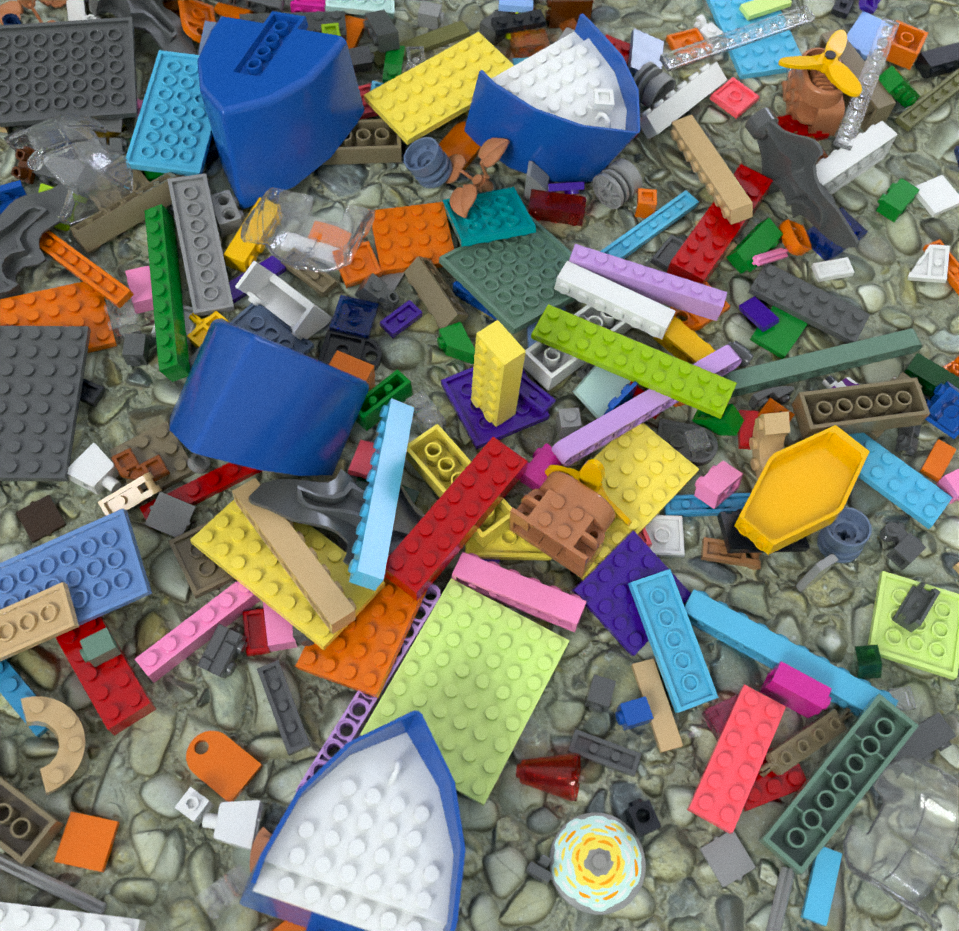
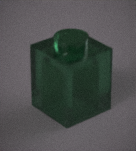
[854,645,882,679]

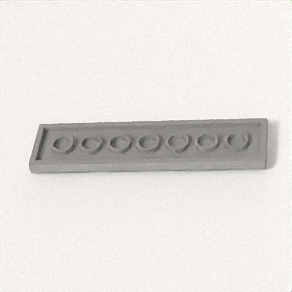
[167,173,234,316]

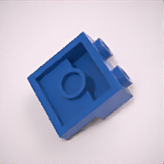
[925,381,959,439]

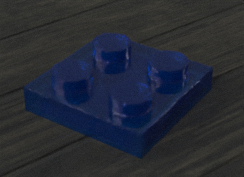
[329,295,379,338]

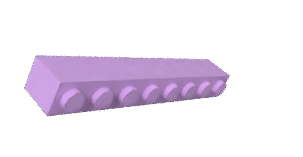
[569,244,727,321]

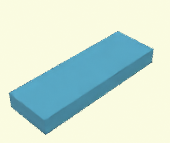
[801,847,842,926]

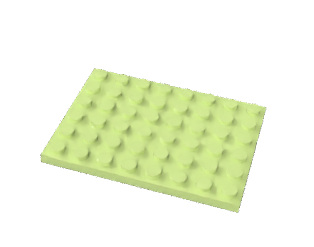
[360,578,569,806]

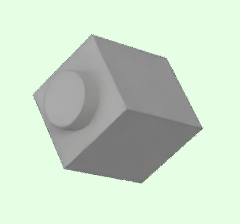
[418,1,444,30]
[556,408,582,439]

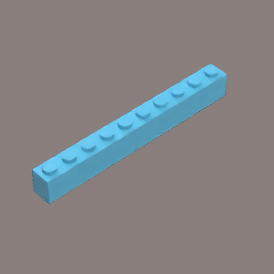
[348,398,414,591]
[684,589,898,716]

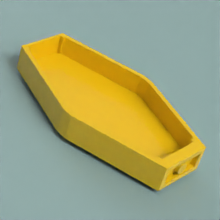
[734,425,870,555]

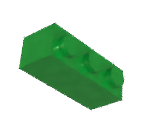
[877,65,920,109]
[726,217,783,274]
[356,369,413,431]

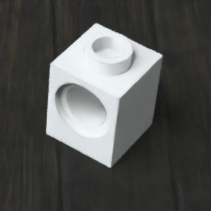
[175,787,214,825]

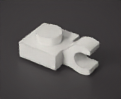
[693,14,723,45]

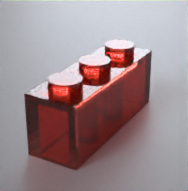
[528,189,587,227]

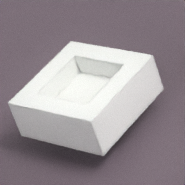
[593,88,615,110]

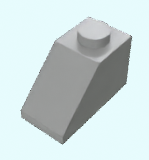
[523,161,551,203]

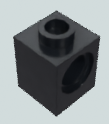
[624,798,661,838]

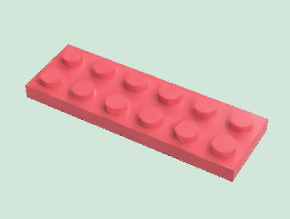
[687,684,786,834]

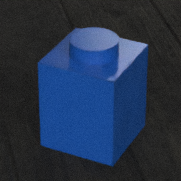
[615,696,654,731]

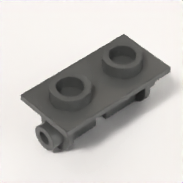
[88,137,128,157]
[895,424,922,455]

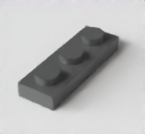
[567,729,641,777]

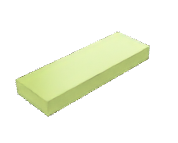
[739,0,792,21]

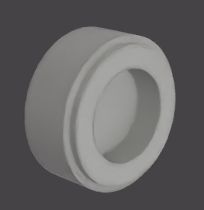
[187,453,210,474]

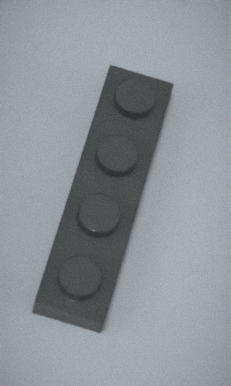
[257,660,311,756]

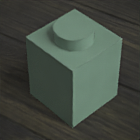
[79,627,121,667]

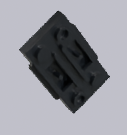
[717,509,810,553]

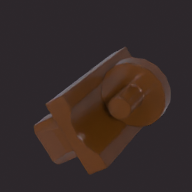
[11,145,41,185]

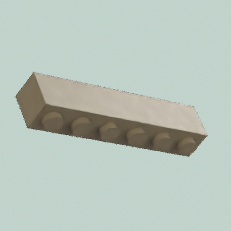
[69,172,177,253]

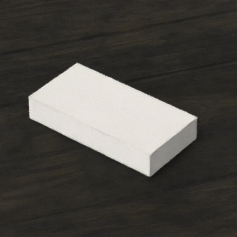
[811,257,855,282]

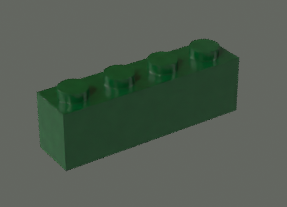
[904,353,959,398]

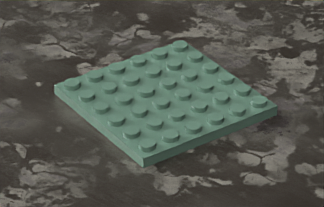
[439,214,576,335]

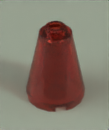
[516,753,581,801]

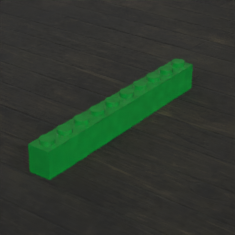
[145,204,190,382]

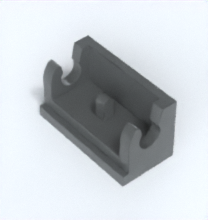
[892,582,940,632]

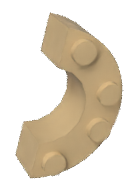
[749,411,790,480]
[21,696,85,796]

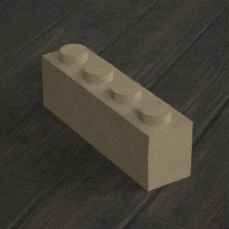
[404,256,469,329]

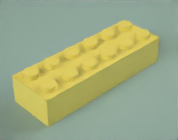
[471,320,526,427]
[406,424,512,548]

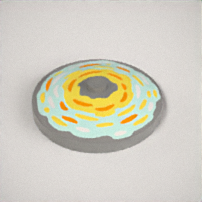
[548,813,646,915]

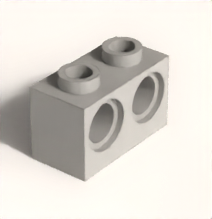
[211,190,245,237]

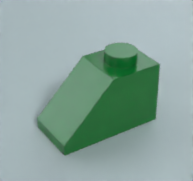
[437,321,475,364]
[692,404,744,436]

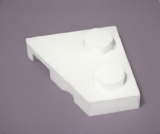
[907,244,950,283]

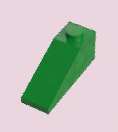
[382,46,405,83]

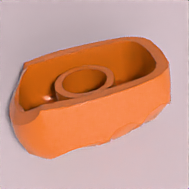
[778,219,812,256]

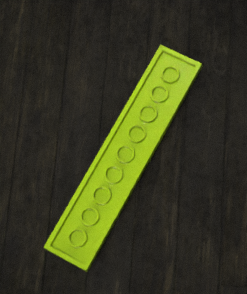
[531,304,737,419]

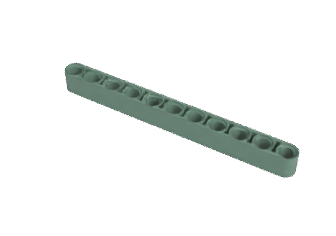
[722,328,923,398]

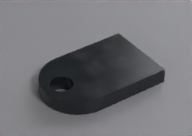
[318,329,382,371]

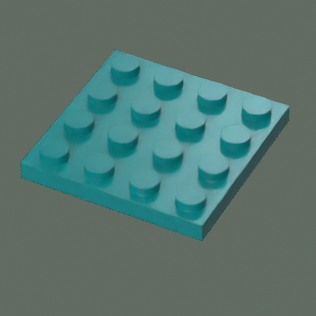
[442,187,536,247]

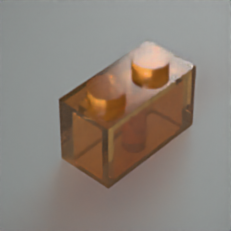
[510,29,550,58]

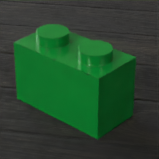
[876,178,920,223]

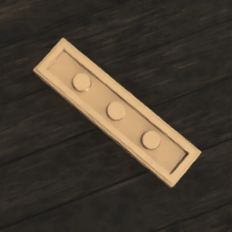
[631,658,683,753]

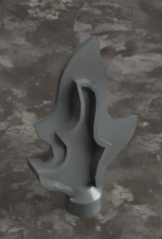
[88,0,198,55]
[745,107,859,249]
[0,180,75,299]
[248,469,424,565]

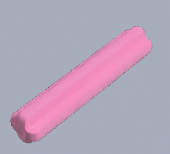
[752,248,788,266]

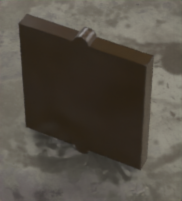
[16,495,66,543]

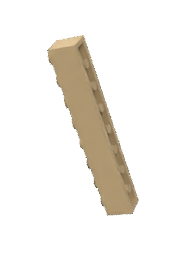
[670,115,753,225]
[232,478,357,634]

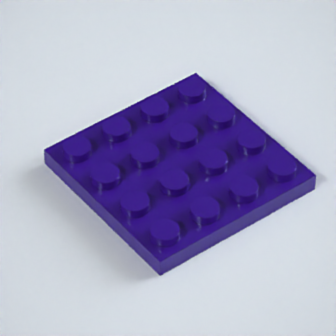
[441,367,550,450]
[572,530,691,656]

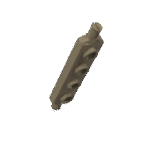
[759,708,853,777]

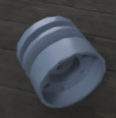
[404,137,453,189]
[817,507,872,563]

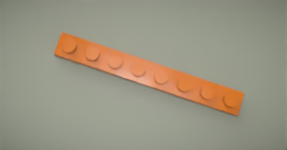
[40,230,134,309]

